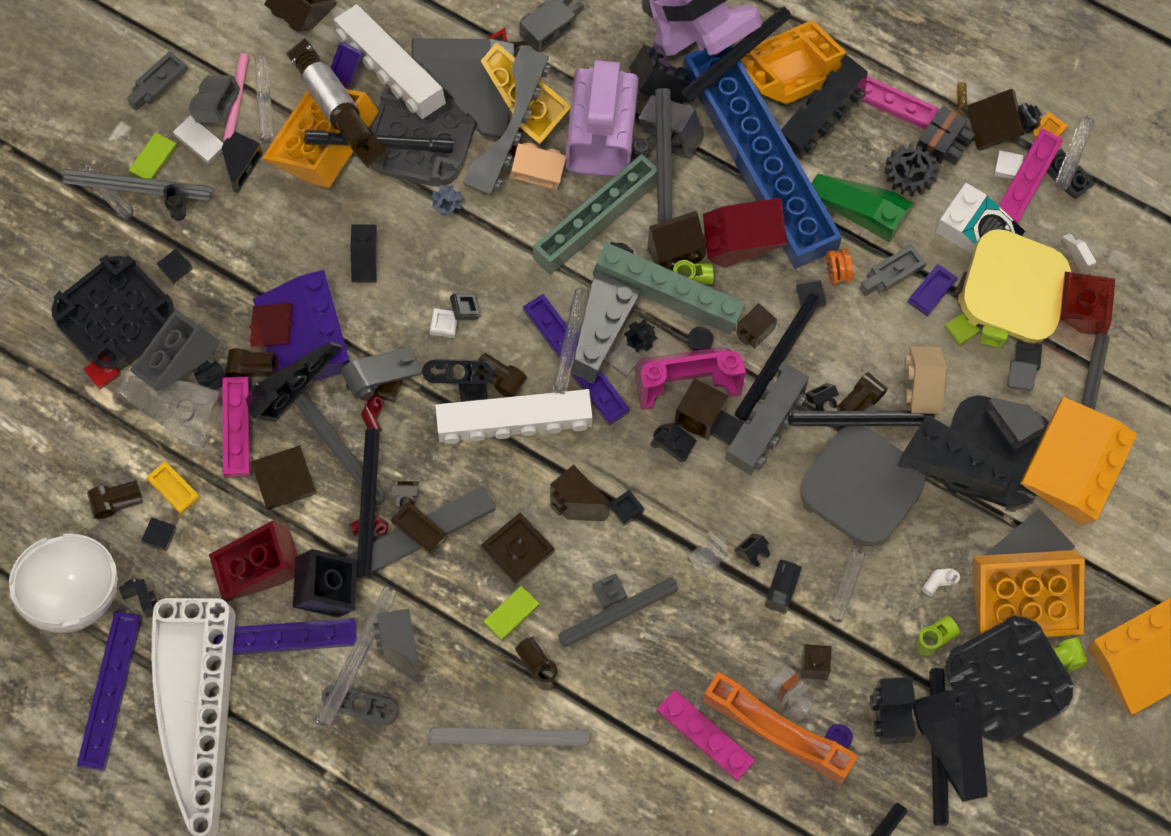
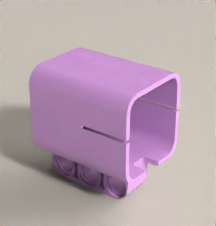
[566,60,639,177]

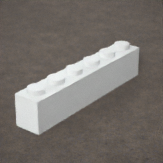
[334,4,446,119]
[435,389,592,444]

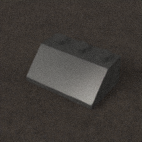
[373,608,422,682]

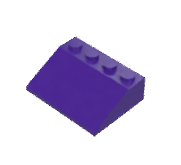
[253,270,350,381]

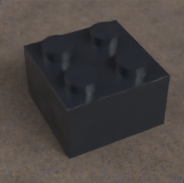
[292,549,357,618]

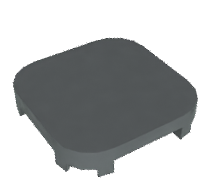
[371,88,475,187]
[800,426,925,548]

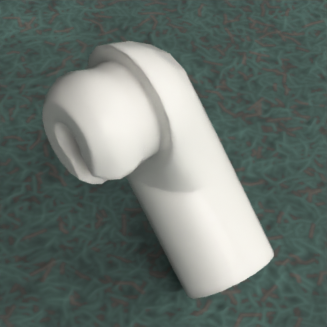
[922,568,960,596]

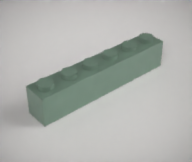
[533,154,657,275]
[592,242,745,335]

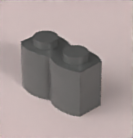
[189,75,240,123]

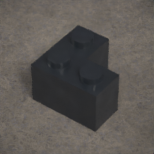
[629,44,693,105]
[870,676,916,745]

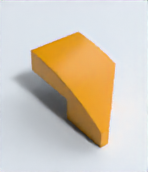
[1033,111,1068,141]

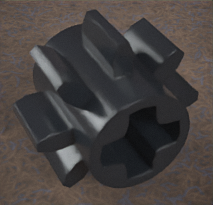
[1019,103,1043,134]
[624,320,658,353]
[194,360,226,392]

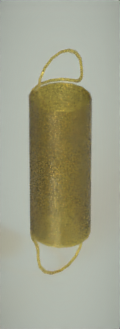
[957,77,967,114]

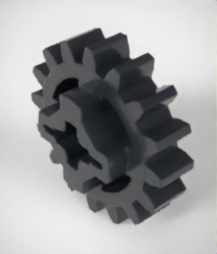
[884,143,939,196]

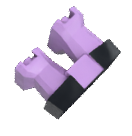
[641,0,762,56]

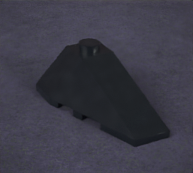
[245,342,343,422]
[913,686,988,802]

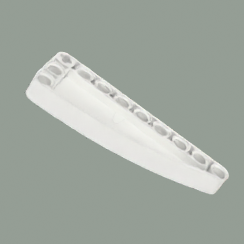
[152,598,236,836]

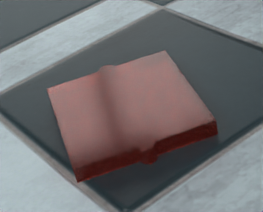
[249,303,294,348]

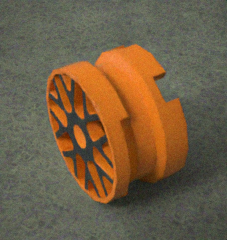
[826,248,854,285]

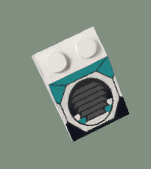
[936,183,1025,254]

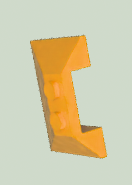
[741,20,847,104]

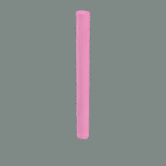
[223,53,249,142]

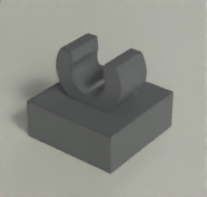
[592,573,627,609]

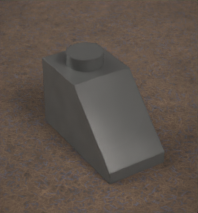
[985,398,1045,450]

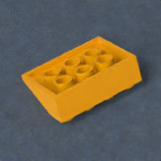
[262,89,379,188]
[1020,397,1137,525]
[973,550,1085,637]
[1088,598,1171,716]

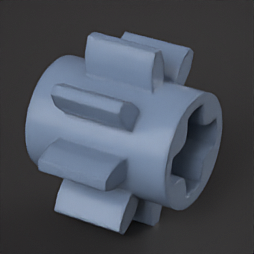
[432,184,462,216]

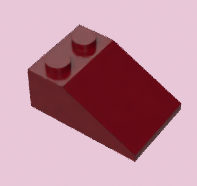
[703,198,787,268]
[209,521,298,602]

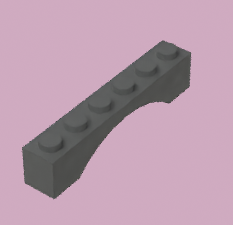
[463,45,552,196]

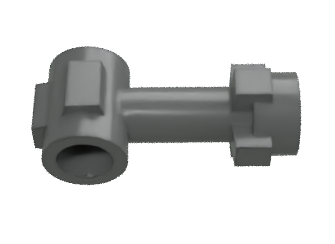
[632,135,656,159]

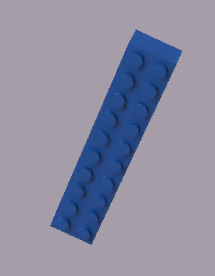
[683,45,842,269]

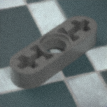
[322,685,398,725]

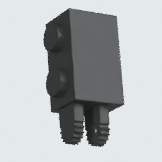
[519,0,585,52]

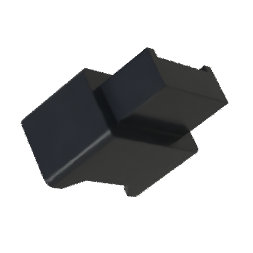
[765,560,802,614]

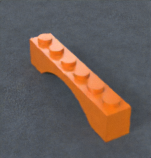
[703,672,858,786]

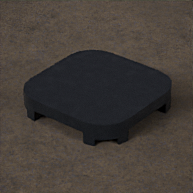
[51,254,175,371]
[941,395,1049,512]
[945,616,1073,744]

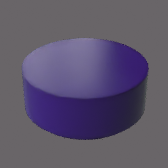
[825,724,853,749]

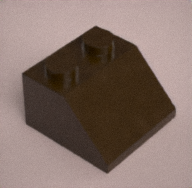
[264,0,337,32]
[647,211,706,271]
[550,464,609,521]

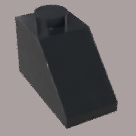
[222,131,263,194]
[351,224,378,283]

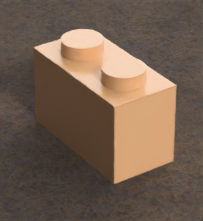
[509,143,566,190]

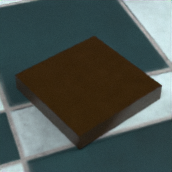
[967,88,1025,151]
[251,445,316,510]
[481,512,555,585]

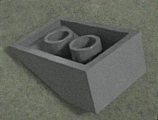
[130,309,220,392]

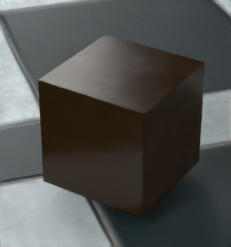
[674,378,728,441]

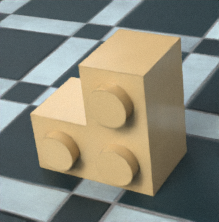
[904,346,947,414]

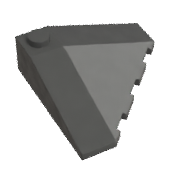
[412,38,514,139]

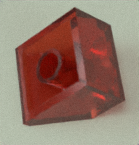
[1060,271,1115,335]

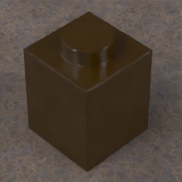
[736,303,777,349]
[800,644,831,680]

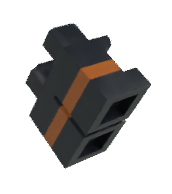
[916,105,975,165]

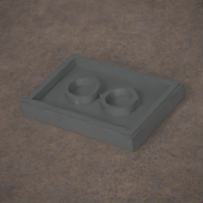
[983,508,1075,556]

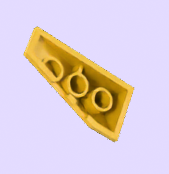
[481,42,571,144]

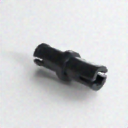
[163,185,186,221]

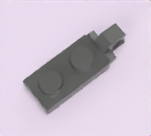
[127,52,188,111]
[859,245,927,296]

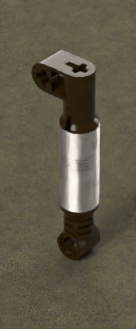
[286,38,388,168]

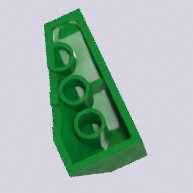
[811,173,915,243]

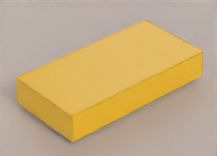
[146,461,201,515]

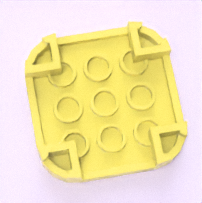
[958,229,1071,343]

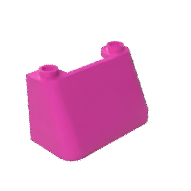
[635,347,746,410]

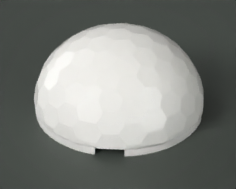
[9,533,118,633]

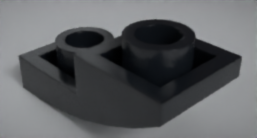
[1046,148,1095,199]

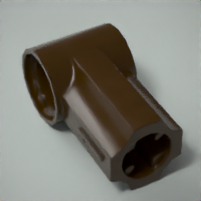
[225,348,278,378]
[473,353,527,397]
[837,372,888,411]
[87,480,143,519]
[515,636,559,690]

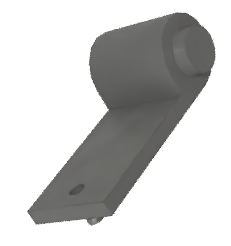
[341,347,422,400]

